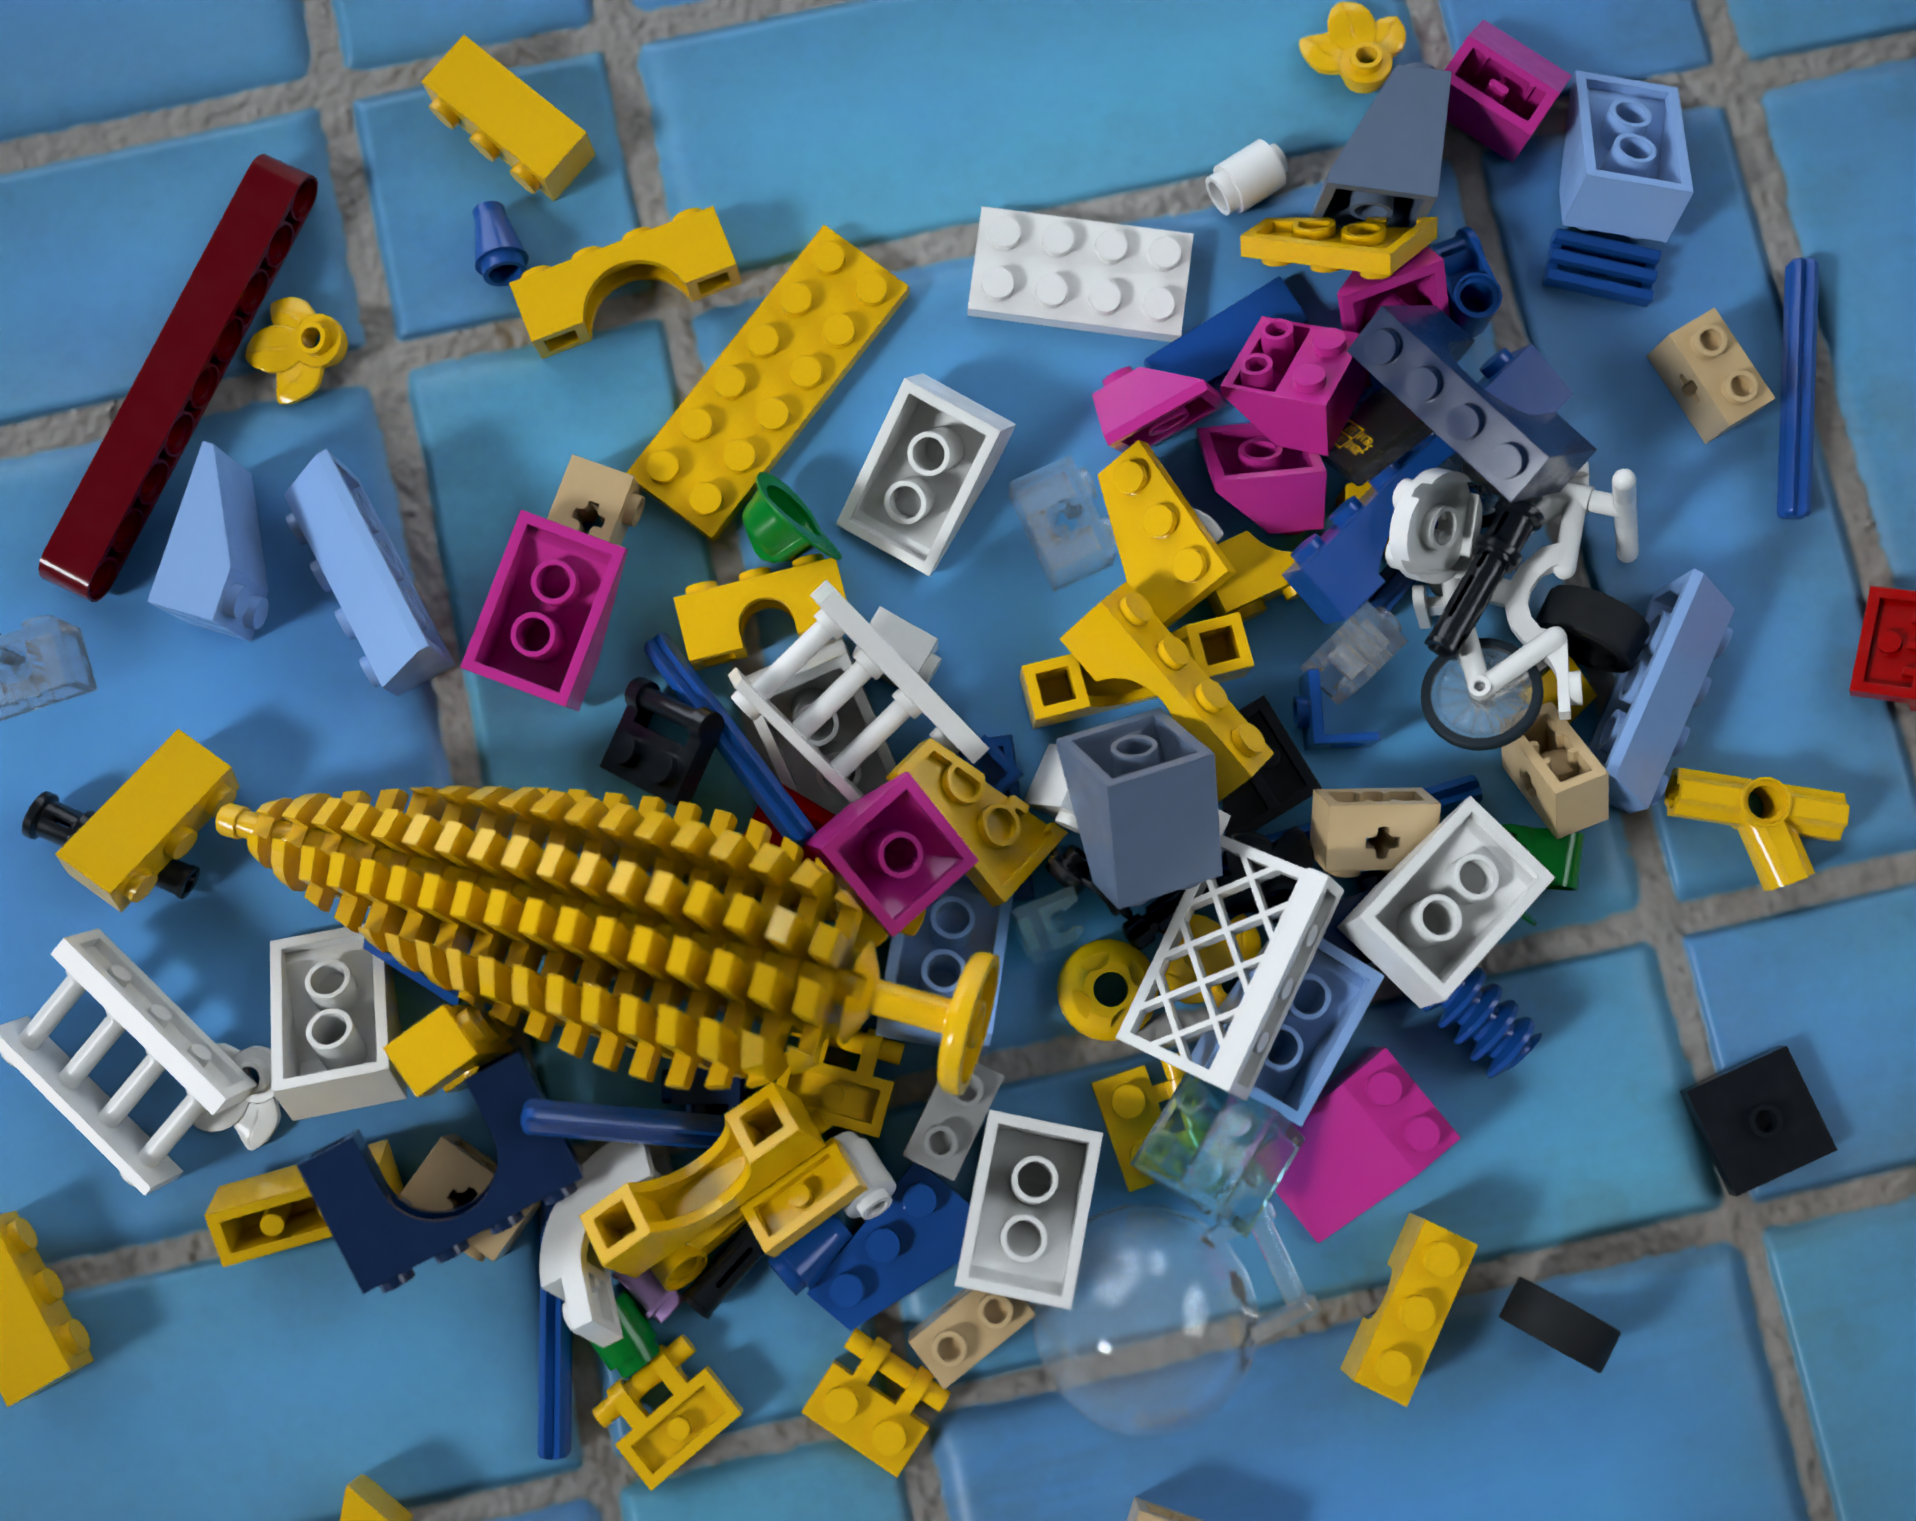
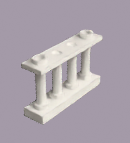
[728,580,990,803]
[0,928,257,1196]

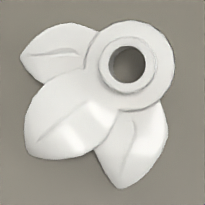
[193,1043,281,1151]

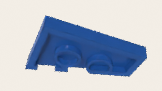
[807,1161,970,1331]

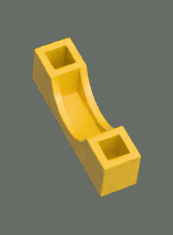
[509,206,742,359]
[1206,473,1389,622]
[1059,581,1274,802]
[1019,612,1254,729]
[579,1082,826,1278]

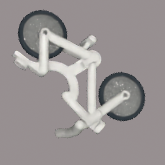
[1412,452,1639,751]

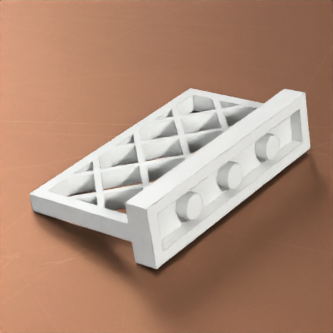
[1116,834,1344,1101]

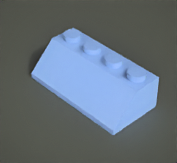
[284,449,456,696]
[1587,569,1735,814]

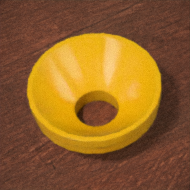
[1057,939,1159,1041]

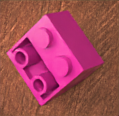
[1445,19,1572,163]
[1220,316,1367,456]

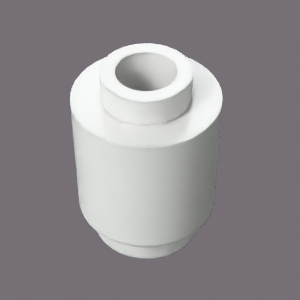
[1205,139,1289,215]
[833,1131,896,1220]

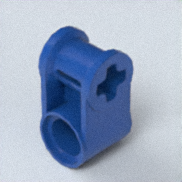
[1428,226,1503,338]

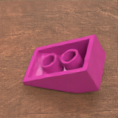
[460,510,628,712]
[1244,1047,1461,1244]

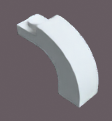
[540,1141,674,1348]

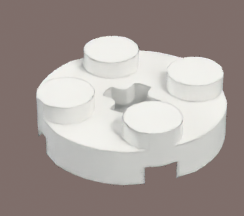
[1385,468,1482,584]

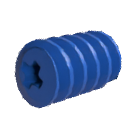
[1421,967,1542,1078]

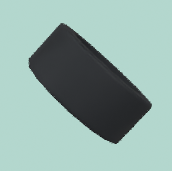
[1535,585,1650,673]
[1499,1277,1621,1373]

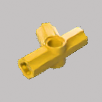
[1664,767,1850,891]

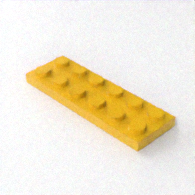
[626,224,910,543]

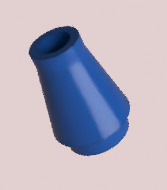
[472,201,529,286]
[766,1214,853,1296]

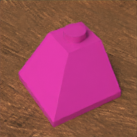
[1337,246,1450,388]
[1092,366,1228,453]
[1196,423,1327,535]
[804,772,979,937]

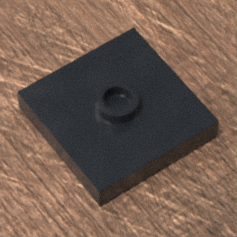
[1680,1045,1837,1197]

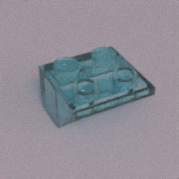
[1130,1072,1305,1238]

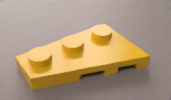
[1240,217,1438,279]
[1097,440,1236,628]
[885,738,1068,907]

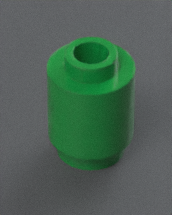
[588,1289,660,1379]

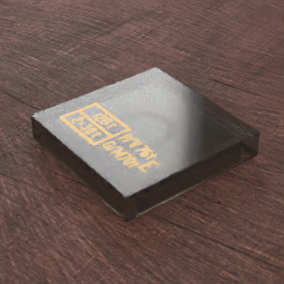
[1320,386,1434,487]

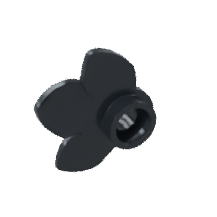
[1209,826,1314,923]
[1045,844,1133,921]

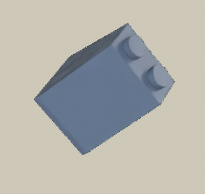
[1308,62,1452,228]
[1056,708,1223,910]

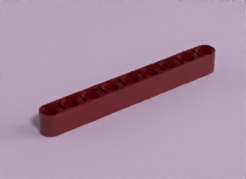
[38,154,318,602]

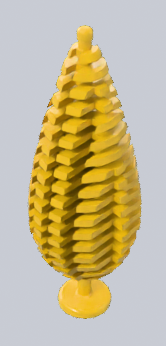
[215,786,1000,1096]

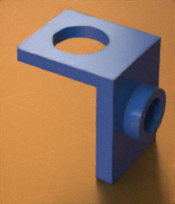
[1292,669,1381,751]

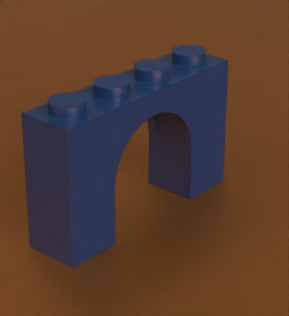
[1347,305,1597,503]
[297,1046,583,1294]

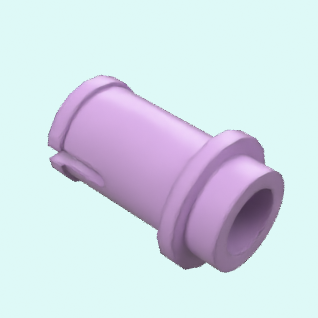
[612,1269,685,1324]

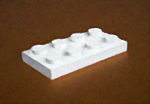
[967,206,1194,342]

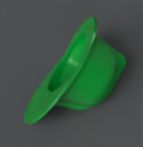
[742,472,842,564]

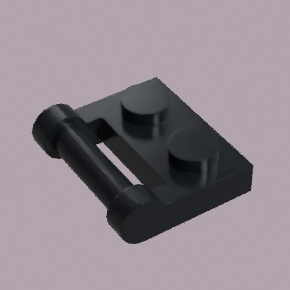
[599,677,724,806]

